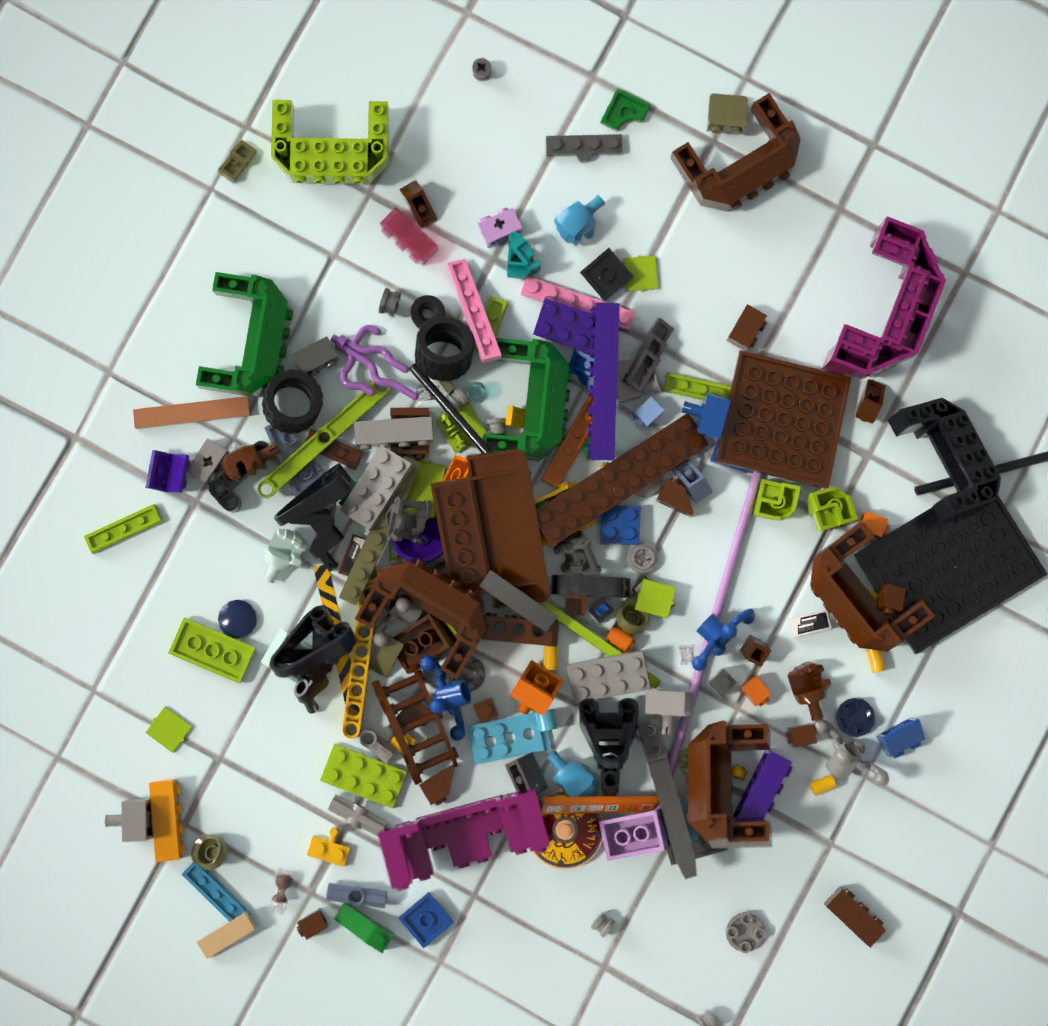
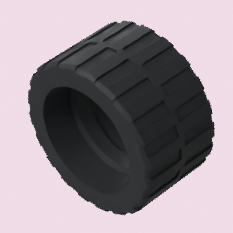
[414,316,475,382]
[262,369,323,434]

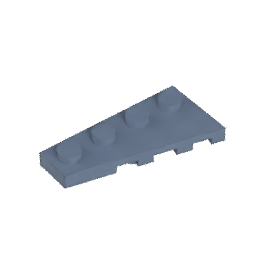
[264,424,324,497]

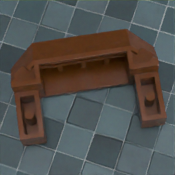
[670,93,801,212]
[810,520,935,652]
[354,558,489,679]
[686,721,772,848]

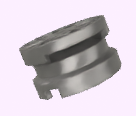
[379,287,401,318]

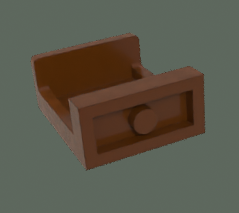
[390,408,430,460]

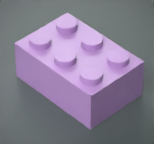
[599,808,669,861]

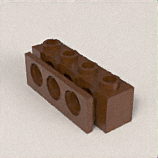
[481,612,559,647]

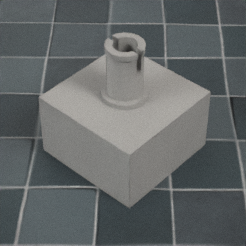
[645,690,693,735]
[105,798,153,842]

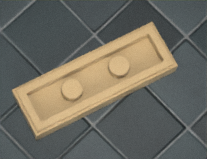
[196,911,257,959]

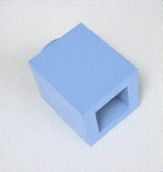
[633,397,664,428]

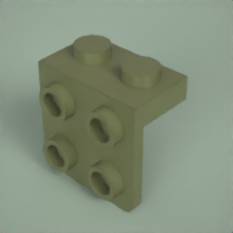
[707,93,748,135]

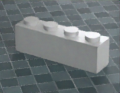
[354,417,434,450]

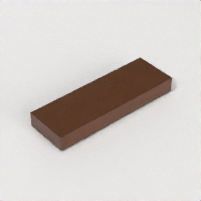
[304,429,364,470]

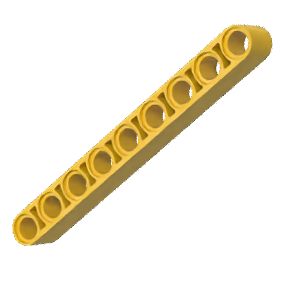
[342,566,381,739]

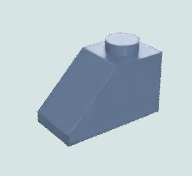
[672,459,713,503]

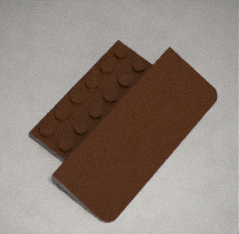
[431,449,550,609]

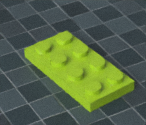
[168,617,256,684]
[320,744,407,809]

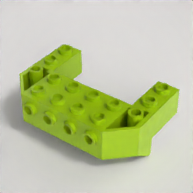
[271,100,390,184]

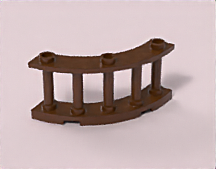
[371,664,459,785]

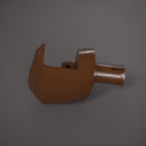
[223,442,281,482]
[787,661,832,721]

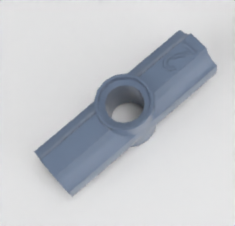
[326,883,388,909]

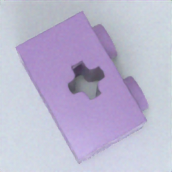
[478,208,522,248]

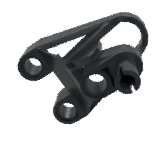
[274,463,352,572]
[269,605,357,714]
[579,698,639,796]

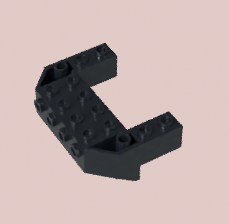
[887,398,1001,523]

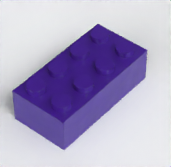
[533,296,596,354]
[732,750,793,822]

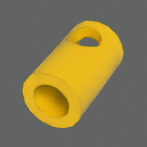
[543,646,558,670]
[866,649,886,673]
[809,774,837,796]

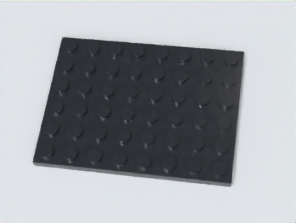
[853,492,1047,655]

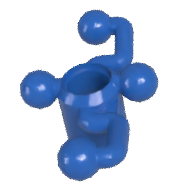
[692,608,755,671]
[420,656,471,741]

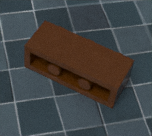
[824,887,886,948]

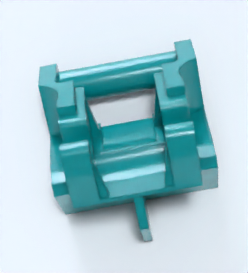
[507,231,541,279]

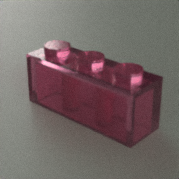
[380,207,439,266]

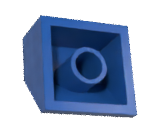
[876,718,925,759]

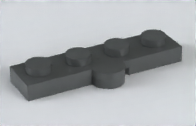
[546,134,622,163]

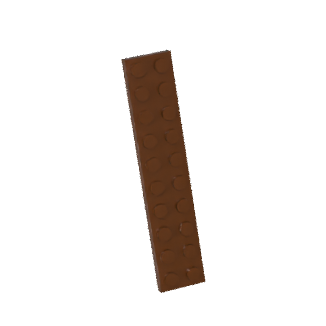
[536,414,709,548]

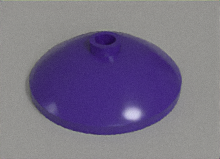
[391,513,443,563]

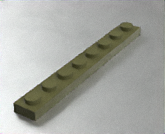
[338,456,422,606]

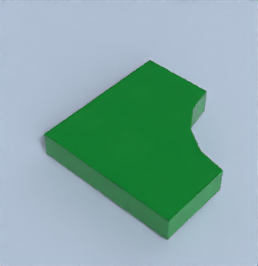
[600,88,651,131]

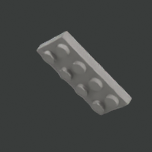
[339,445,414,531]
[566,650,652,703]

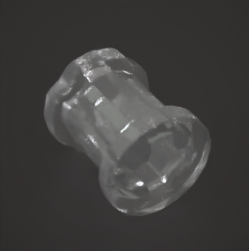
[678,644,696,665]

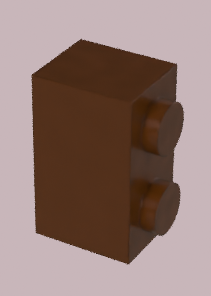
[726,304,767,351]

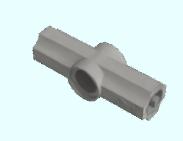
[328,794,388,836]

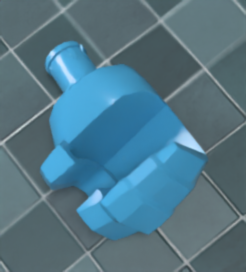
[554,195,605,246]
[546,750,599,797]

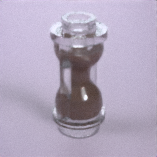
[268,868,295,914]

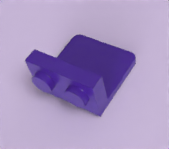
[145,450,190,493]

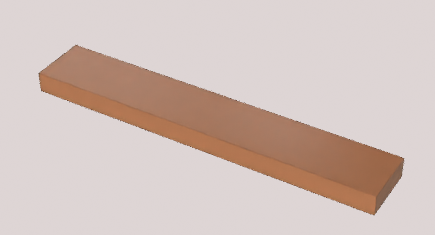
[133,396,251,429]

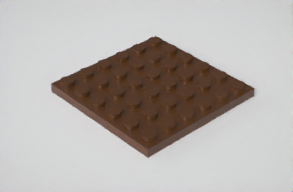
[715,350,852,489]

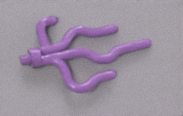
[330,325,419,400]

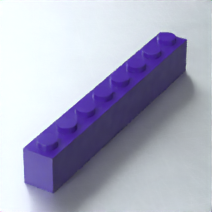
[587,302,620,460]

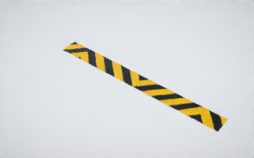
[313,565,360,716]

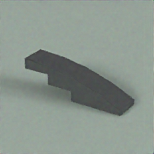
[625,318,674,392]
[480,570,558,633]

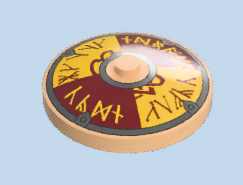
[532,789,603,869]

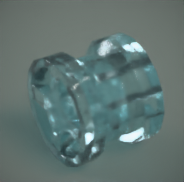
[466,381,486,403]

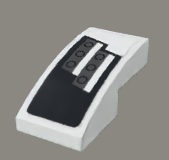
[787,610,832,638]

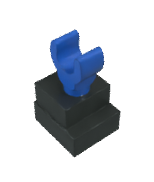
[588,597,614,623]

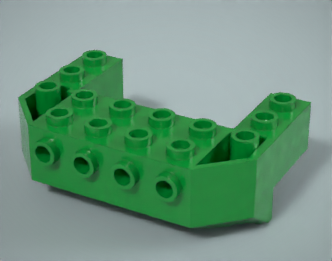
[196,272,293,397]
[483,338,572,461]

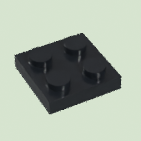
[580,248,634,302]

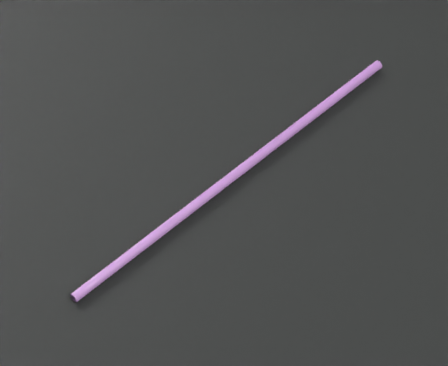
[655,471,763,809]

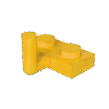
[307,826,351,867]

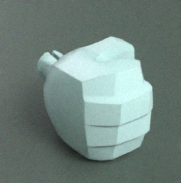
[263,529,308,583]

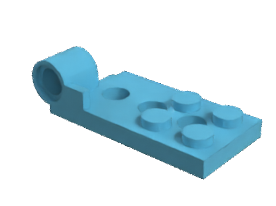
[467,709,557,765]

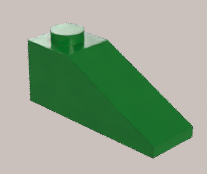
[334,903,394,954]

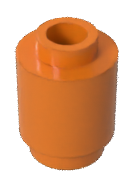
[605,626,636,652]

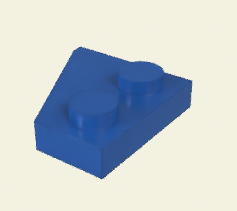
[569,349,594,390]

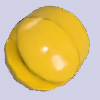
[732,764,747,781]

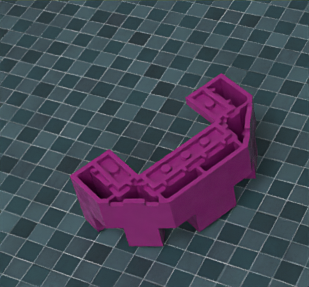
[822,216,946,379]
[377,788,550,891]

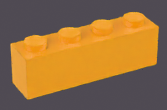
[149,779,185,862]

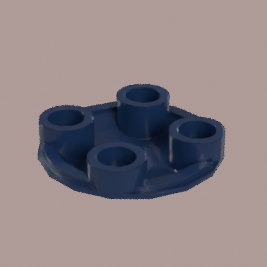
[218,600,257,638]
[836,698,875,737]

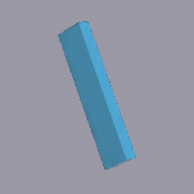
[181,862,252,921]

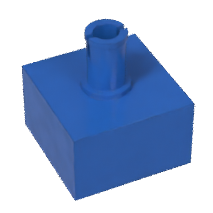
[682,391,731,438]

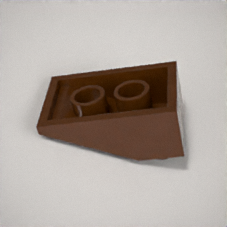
[393,613,457,674]

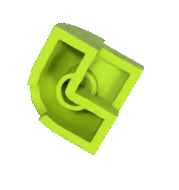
[753,479,801,521]
[807,487,858,532]

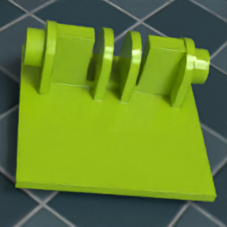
[436,401,487,453]

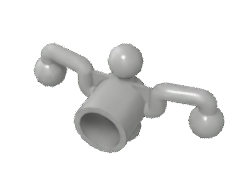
[373,560,422,648]
[813,719,889,787]

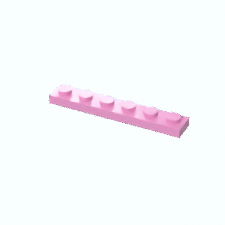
[447,259,502,363]
[521,276,635,331]

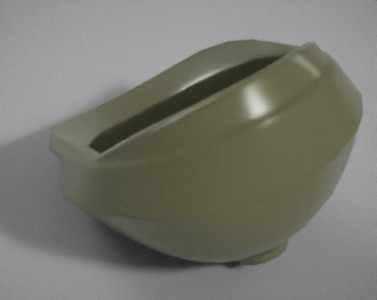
[616,598,649,634]
[191,835,228,870]

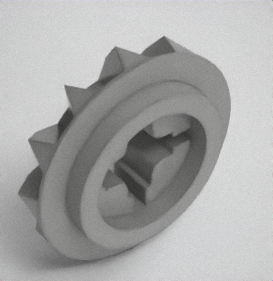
[627,543,658,573]

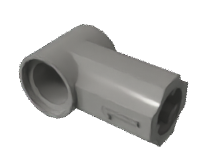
[359,729,396,764]

